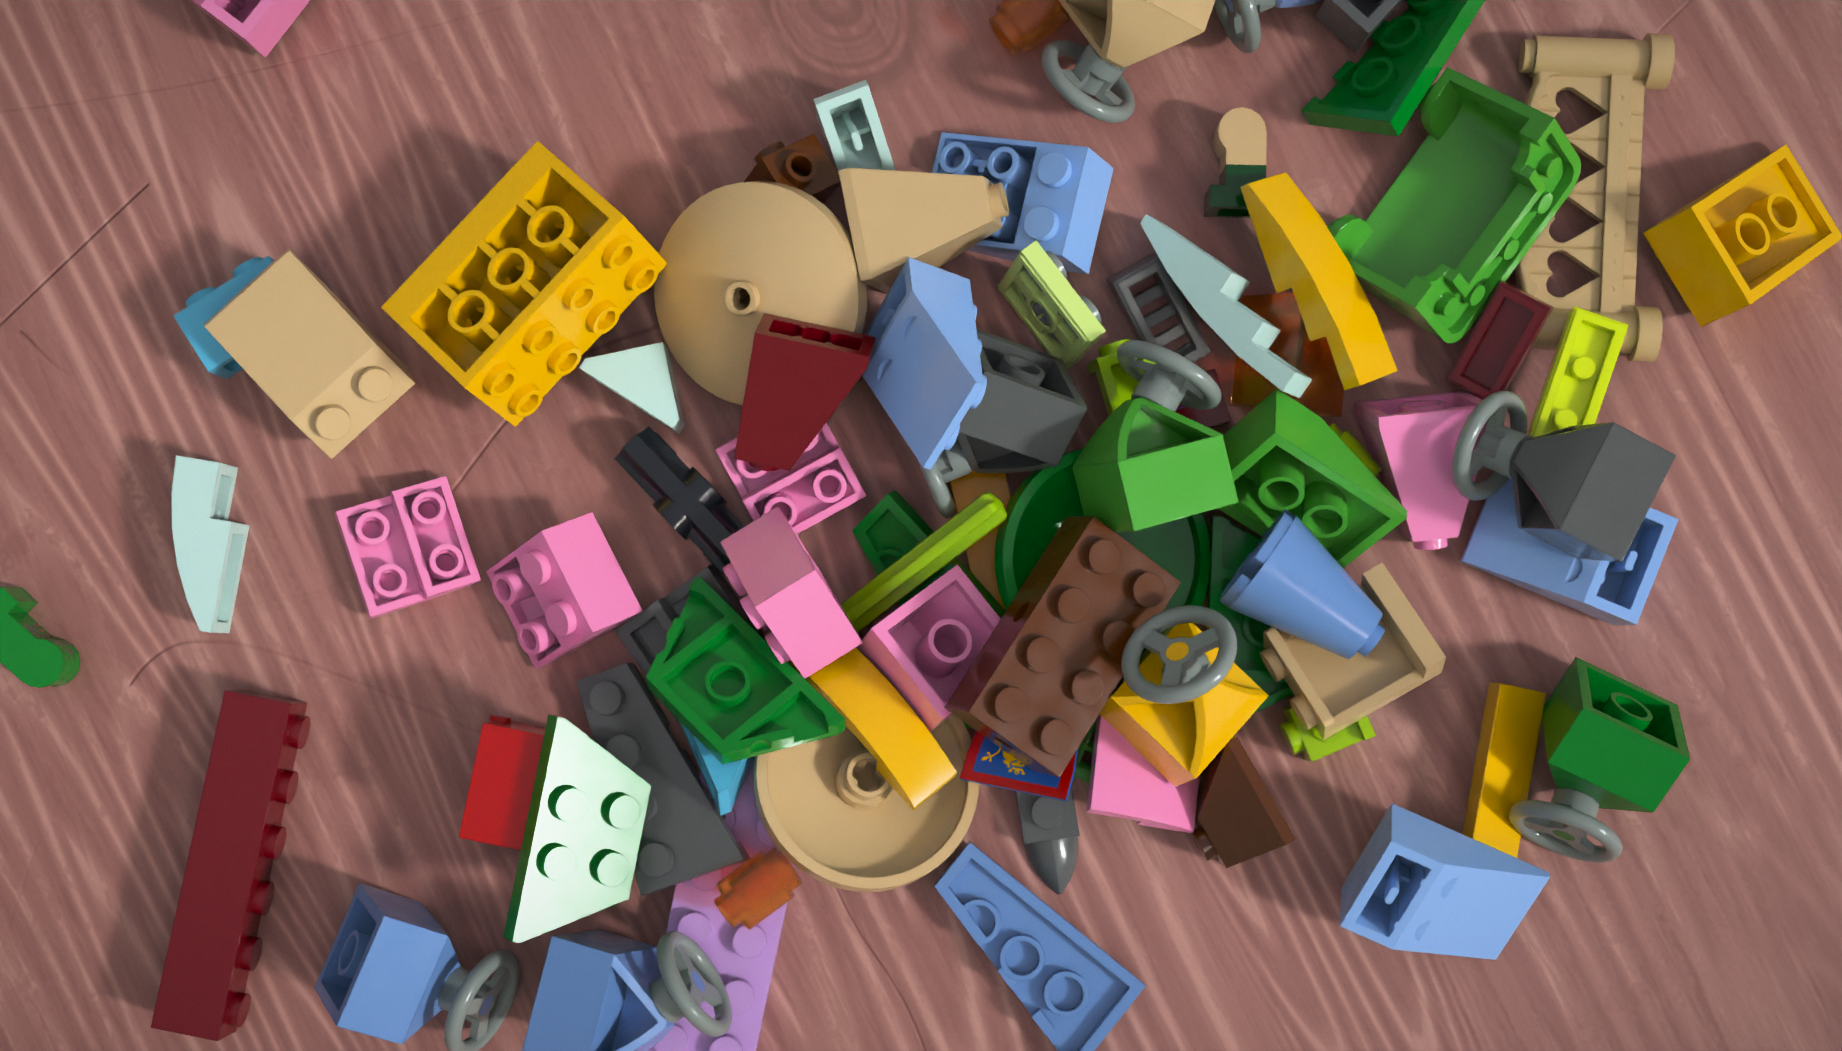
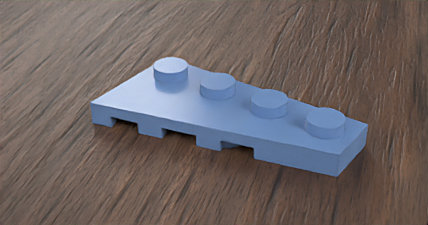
[934,840,1146,1051]

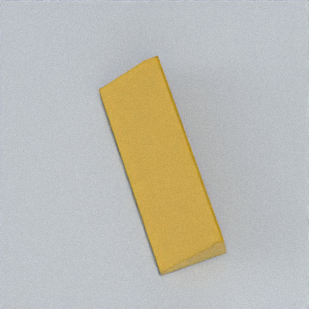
[1462,682,1546,858]

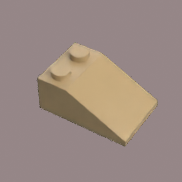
[204,248,415,459]

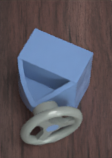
[314,883,520,1051]
[522,929,732,1051]

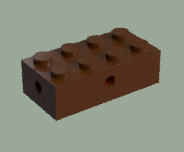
[944,516,1181,778]

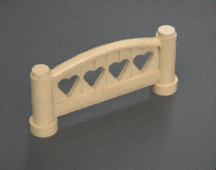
[1514,33,1675,362]

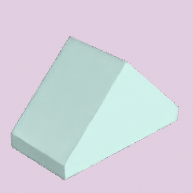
[813,80,895,173]
[579,342,685,434]

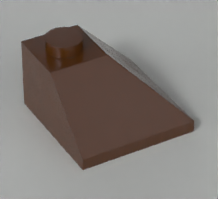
[1191,736,1295,868]

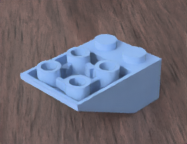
[932,132,1114,274]
[862,257,987,470]
[1460,478,1679,626]
[1340,803,1550,960]

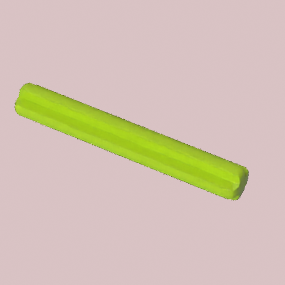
[840,492,1007,633]

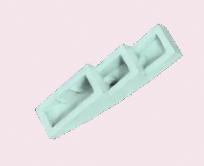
[1140,214,1312,398]

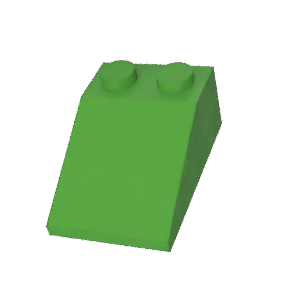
[1218,388,1407,568]

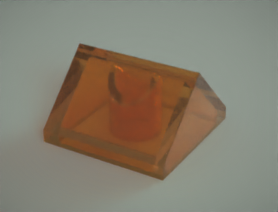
[1230,293,1344,417]

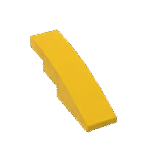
[1240,172,1398,390]

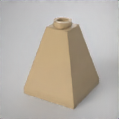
[838,168,1009,293]

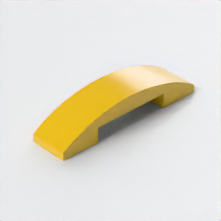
[788,647,957,810]

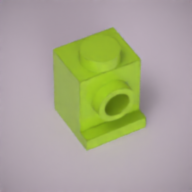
[1280,705,1376,762]

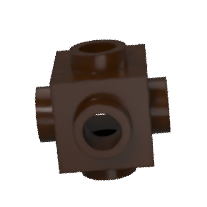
[744,134,841,204]

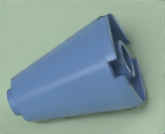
[1219,509,1385,659]

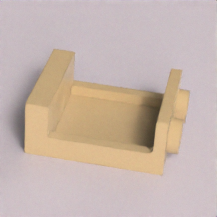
[1260,562,1446,740]

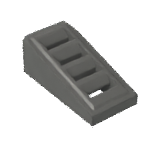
[1106,253,1211,362]

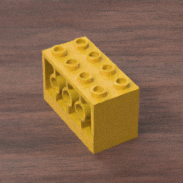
[381,140,667,427]

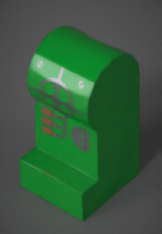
[0,587,81,688]

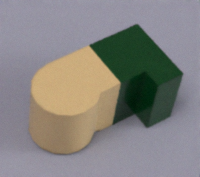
[1204,107,1267,218]

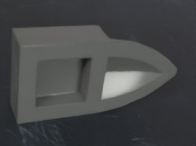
[1015,785,1080,894]

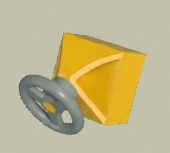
[1100,605,1269,787]

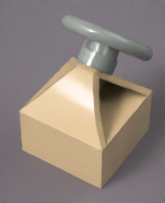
[1041,0,1215,123]

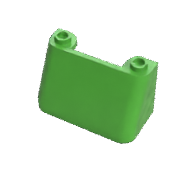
[1327,67,1581,344]

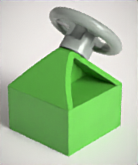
[1072,340,1239,532]

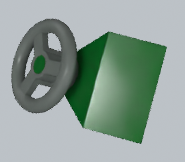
[1509,657,1690,863]

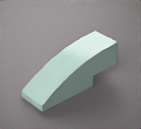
[171,455,250,634]

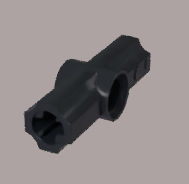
[614,426,745,577]

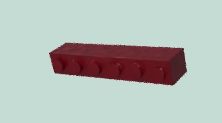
[151,690,310,1041]

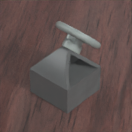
[917,328,1087,518]
[1452,391,1676,562]

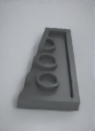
[576,663,751,896]

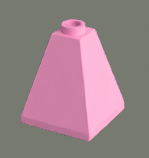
[1354,391,1487,550]

